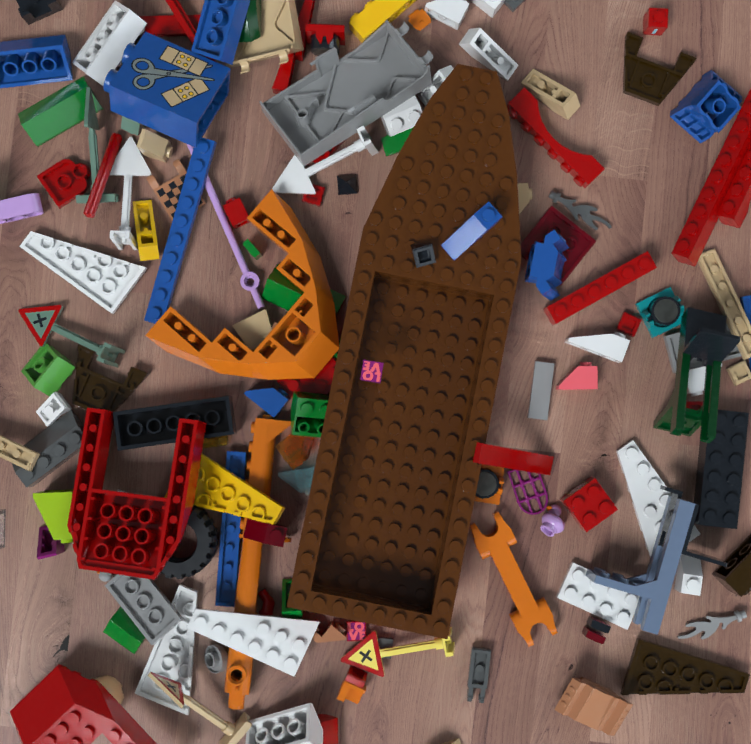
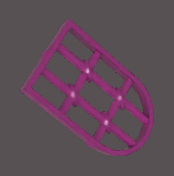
[507,469,548,515]

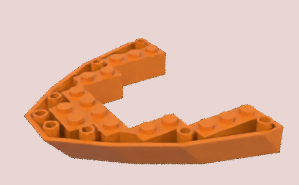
[145,189,339,380]

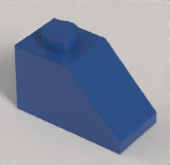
[244,387,290,418]

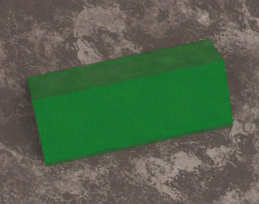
[18,76,103,147]
[261,264,346,317]

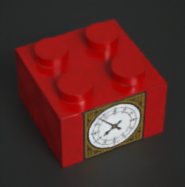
[560,476,618,532]

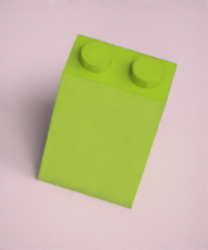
[33,489,73,543]

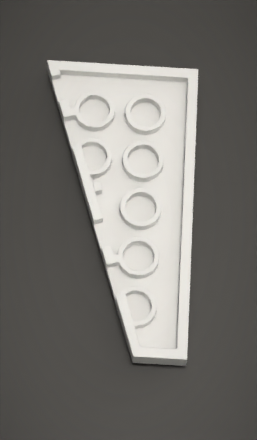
[19,231,147,314]
[616,440,700,558]
[135,584,198,715]

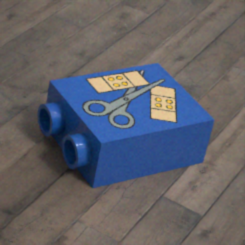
[103,32,231,148]

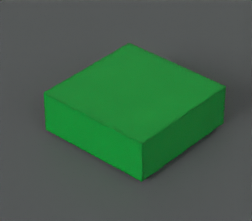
[243,239,262,260]

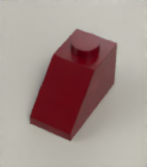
[243,518,287,547]

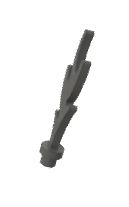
[548,191,612,230]

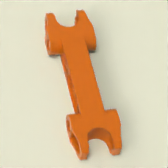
[470,511,557,647]

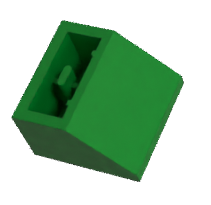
[291,391,329,437]

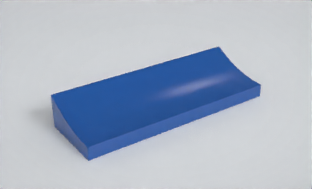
[191,0,250,65]

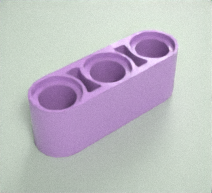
[0,193,44,224]

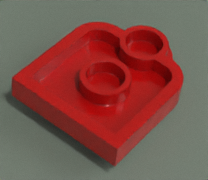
[37,159,91,209]

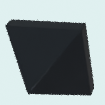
[337,175,357,195]

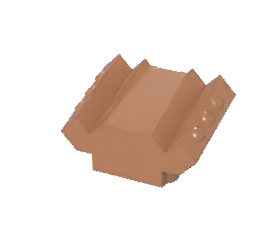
[554,676,633,736]

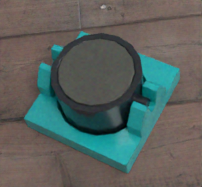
[635,287,684,338]

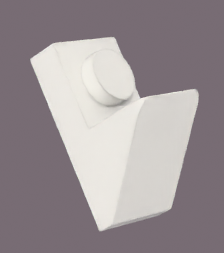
[36,392,72,427]

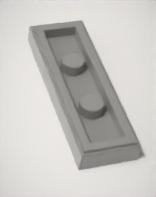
[527,361,554,420]

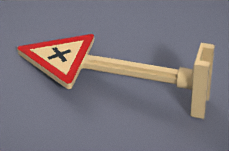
[148,672,252,744]

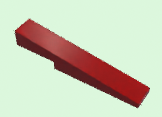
[272,0,315,94]

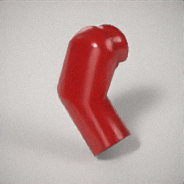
[258,588,275,616]

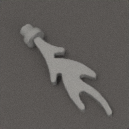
[677,610,747,640]

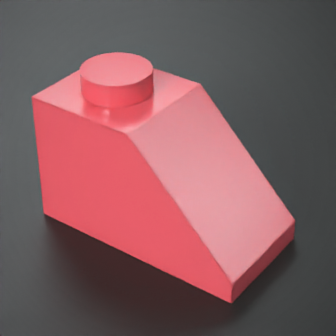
[556,362,598,390]

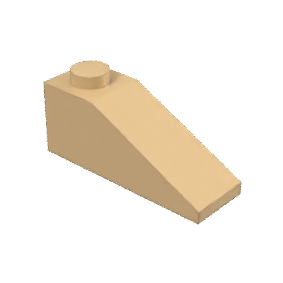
[521,69,580,120]

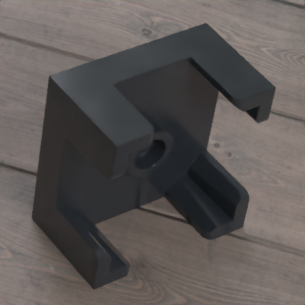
[16,0,63,25]

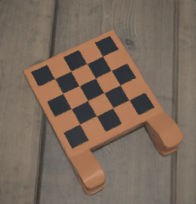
[146,159,206,221]

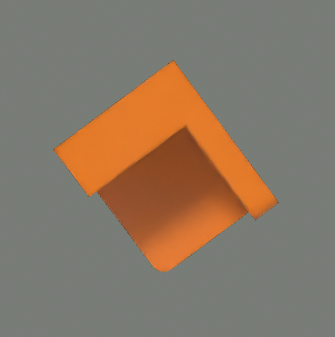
[337,676,366,704]

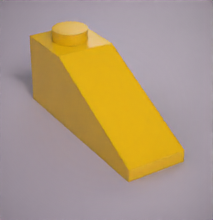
[132,200,160,261]

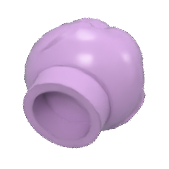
[540,504,565,537]

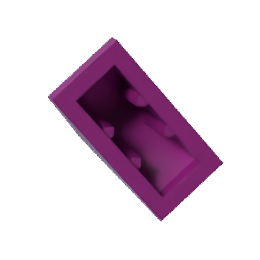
[37,525,65,560]

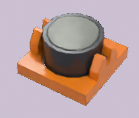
[475,464,505,505]

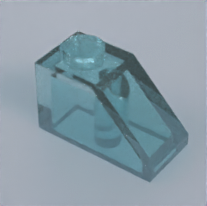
[278,466,315,496]

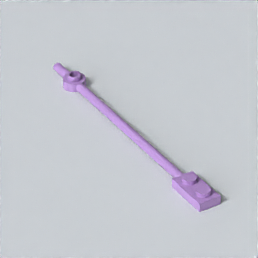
[187,144,265,309]

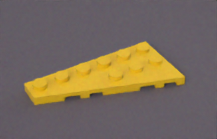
[164,453,286,525]

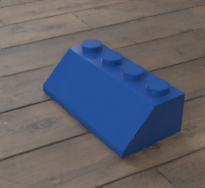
[0,35,73,88]

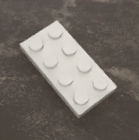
[556,561,640,630]

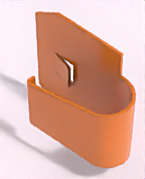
[408,9,431,31]

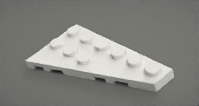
[186,608,320,676]

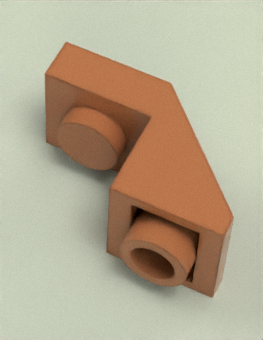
[312,621,347,643]

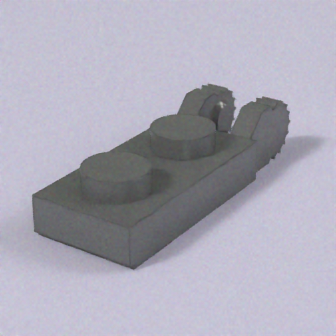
[467,647,491,703]

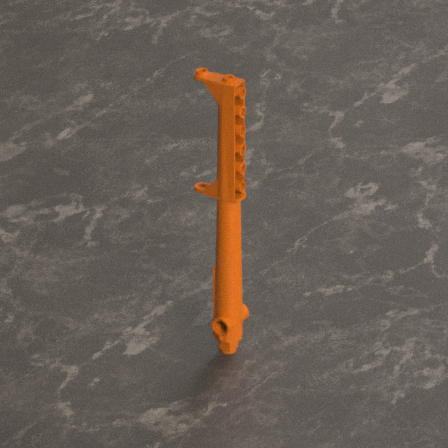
[224,415,292,710]

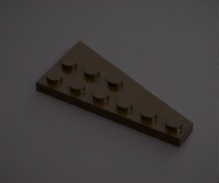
[620,638,750,695]

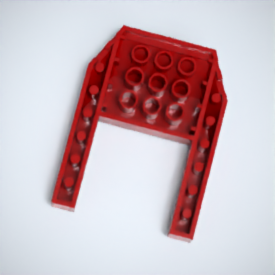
[67,407,206,580]
[10,664,157,744]

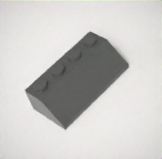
[12,410,84,488]

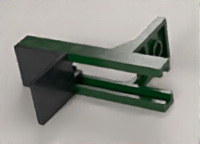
[653,307,741,443]

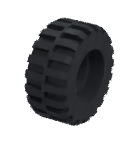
[159,505,218,579]

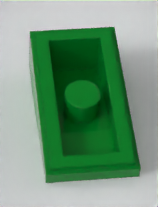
[381,127,414,157]

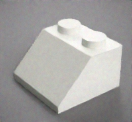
[381,95,422,137]

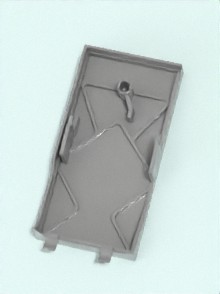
[259,20,434,166]

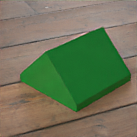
[103,607,146,654]

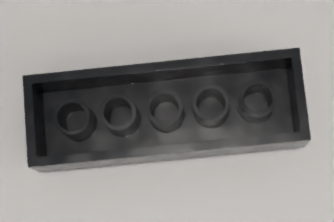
[113,396,237,451]
[693,409,749,529]

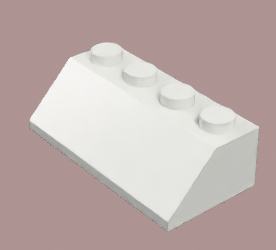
[72,0,147,86]
[245,703,323,744]

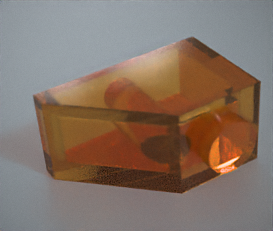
[275,434,314,470]

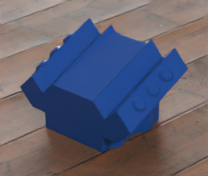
[670,70,742,144]
[524,230,569,301]

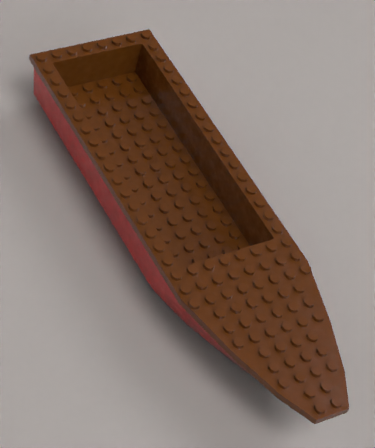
[287,64,521,639]

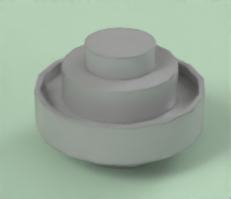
[204,644,228,674]

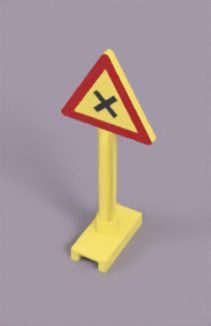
[340,627,455,677]

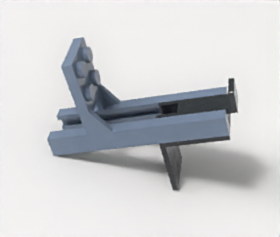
[585,485,728,635]

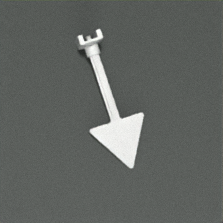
[272,126,379,195]
[110,137,152,250]

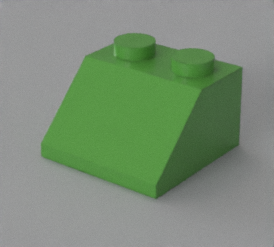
[21,342,75,396]

